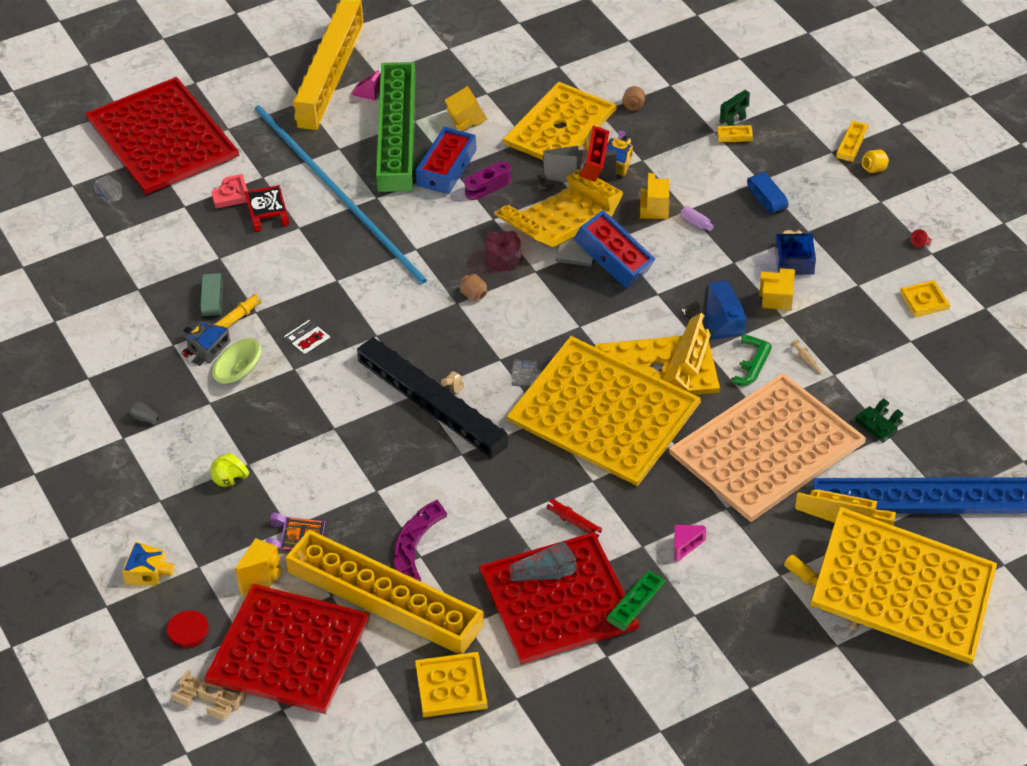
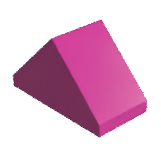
[351,70,381,101]
[674,525,706,562]

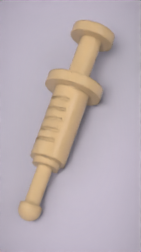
[790,339,822,374]

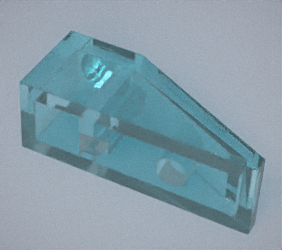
[510,541,576,581]

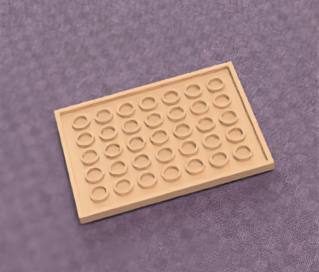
[669,373,866,522]

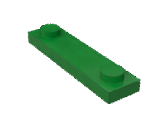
[606,570,666,631]

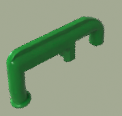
[731,333,772,386]

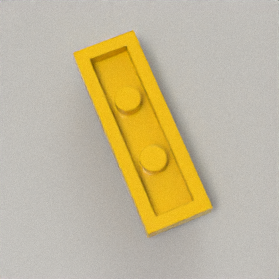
[836,120,869,162]

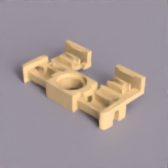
[171,670,245,721]

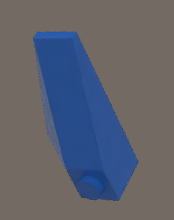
[705,280,747,340]

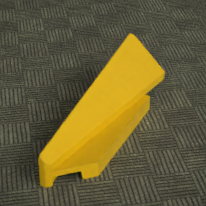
[662,313,710,391]
[795,489,896,526]

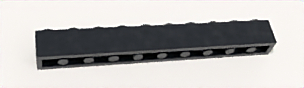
[357,337,508,459]

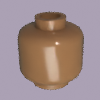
[622,86,646,111]
[460,274,488,301]

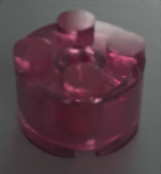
[484,231,521,272]

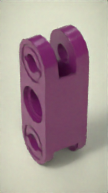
[464,161,511,200]

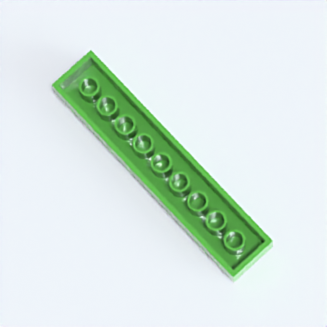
[376,62,416,192]

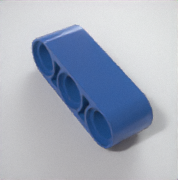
[747,172,789,214]

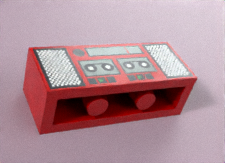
[579,125,610,182]

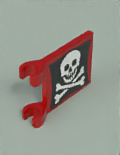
[245,185,289,232]

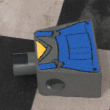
[182,321,231,364]

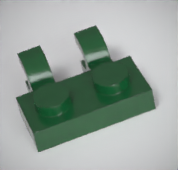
[719,90,750,126]
[855,398,903,443]

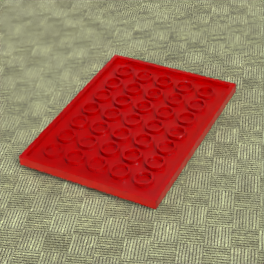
[85,76,239,194]

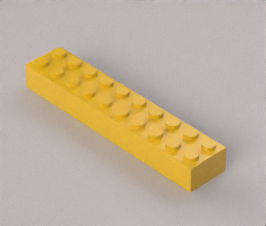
[293,0,364,130]
[286,530,484,654]

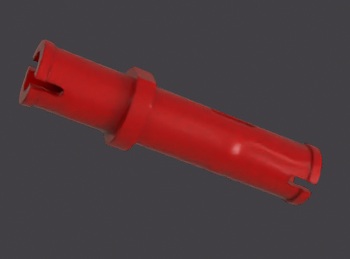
[546,498,602,538]

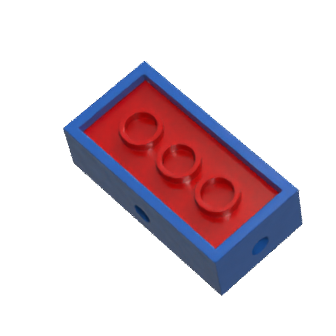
[416,127,477,194]
[573,210,655,288]

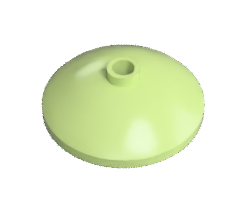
[212,338,261,384]

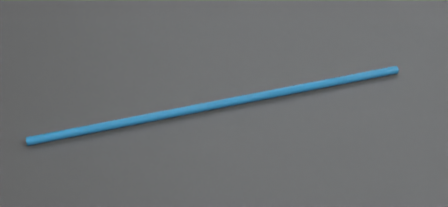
[255,105,427,284]

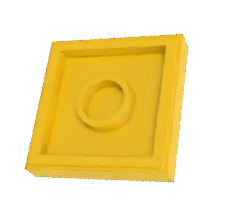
[900,280,950,318]

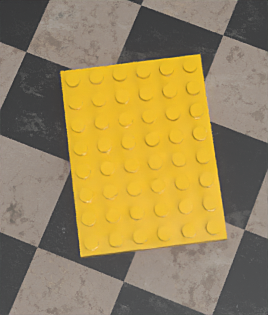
[506,336,701,487]
[810,507,997,664]

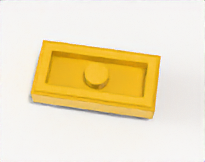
[717,125,753,142]

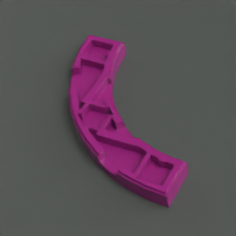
[394,499,447,582]

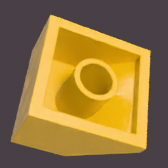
[235,538,282,595]

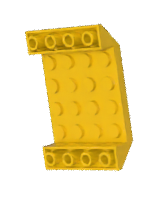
[494,169,623,247]

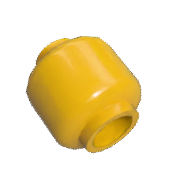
[862,149,889,173]

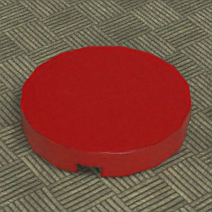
[167,610,209,648]

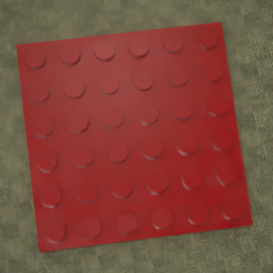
[479,532,640,664]
[205,583,370,714]

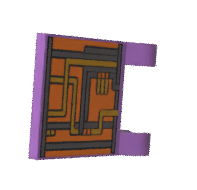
[266,513,325,552]

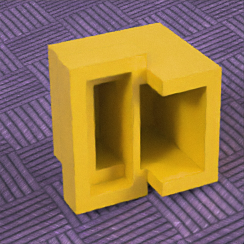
[445,86,488,131]
[640,173,670,219]
[759,269,795,311]

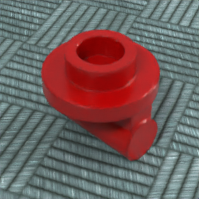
[910,229,932,247]

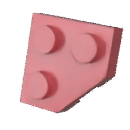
[211,174,248,209]

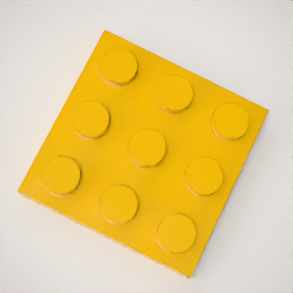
[415,652,488,717]

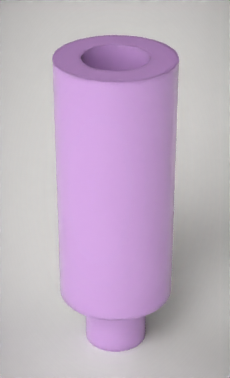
[680,206,714,231]

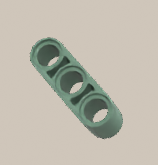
[201,273,223,317]

